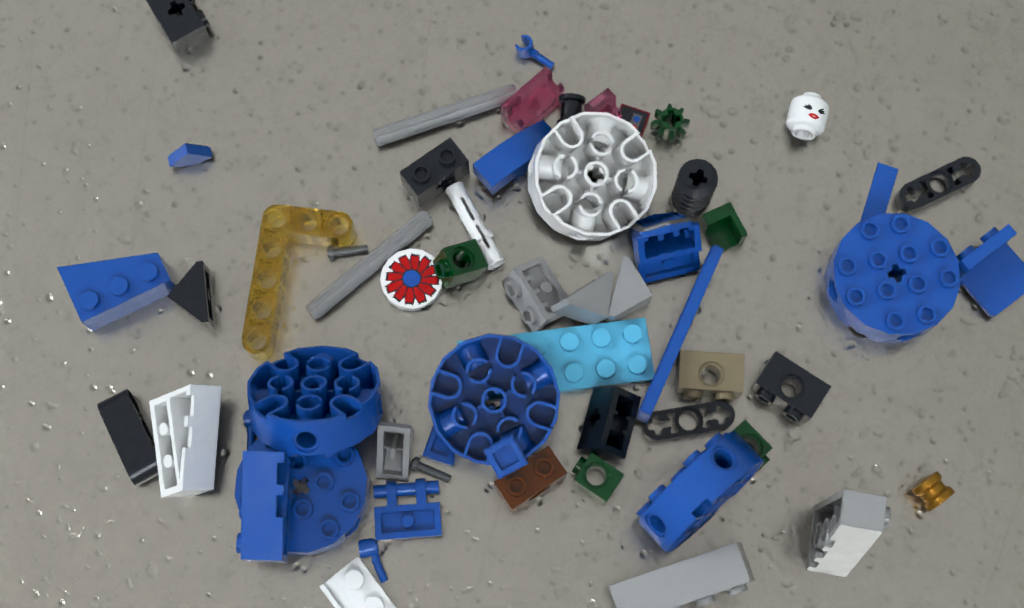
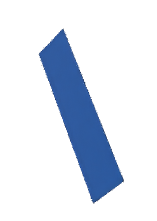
[860,162,899,222]

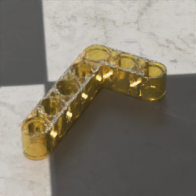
[242,204,356,361]

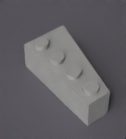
[807,489,891,577]
[609,542,755,608]

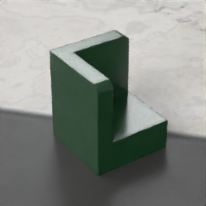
[699,202,747,252]

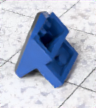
[629,212,702,283]

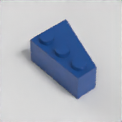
[57,253,177,331]
[236,451,295,563]

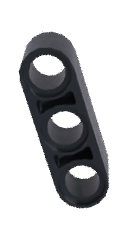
[97,389,158,486]

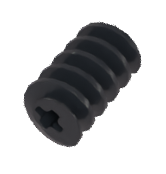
[671,159,718,216]

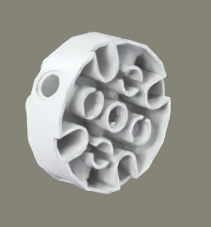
[528,112,657,241]

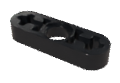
[895,157,981,213]
[641,401,735,443]

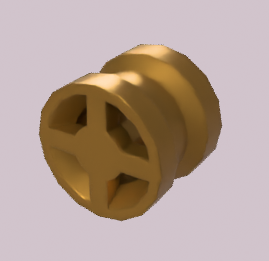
[911,471,955,512]

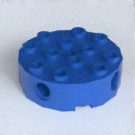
[825,213,961,343]
[428,333,560,465]
[247,346,383,457]
[636,430,764,553]
[234,439,370,556]

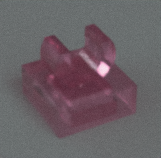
[584,88,622,119]

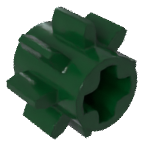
[650,104,690,145]

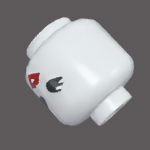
[786,92,830,140]

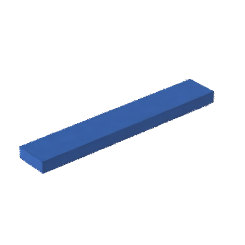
[636,245,724,424]

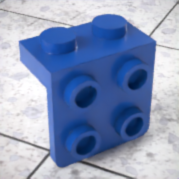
[956,224,1024,317]

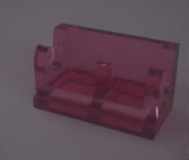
[501,67,564,133]

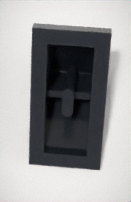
[167,261,215,330]

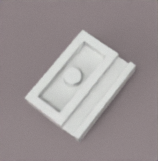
[319,557,397,608]

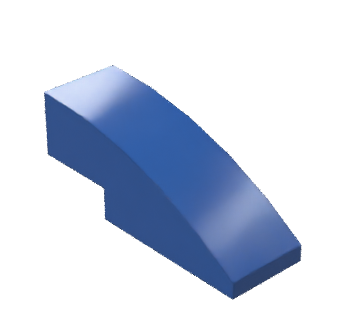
[473,120,552,195]

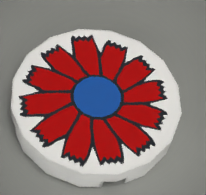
[380,248,443,312]

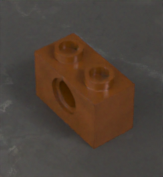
[494,445,567,514]

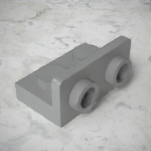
[502,256,567,332]

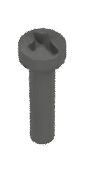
[327,245,368,260]
[410,457,451,483]

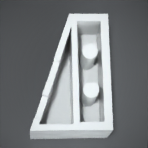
[149,384,222,498]

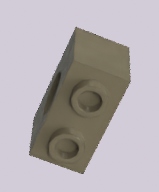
[675,350,745,402]

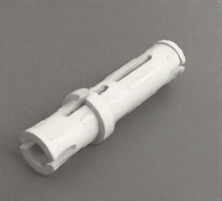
[445,181,505,270]

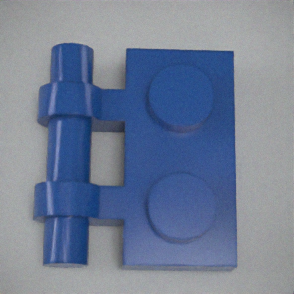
[373,478,442,541]

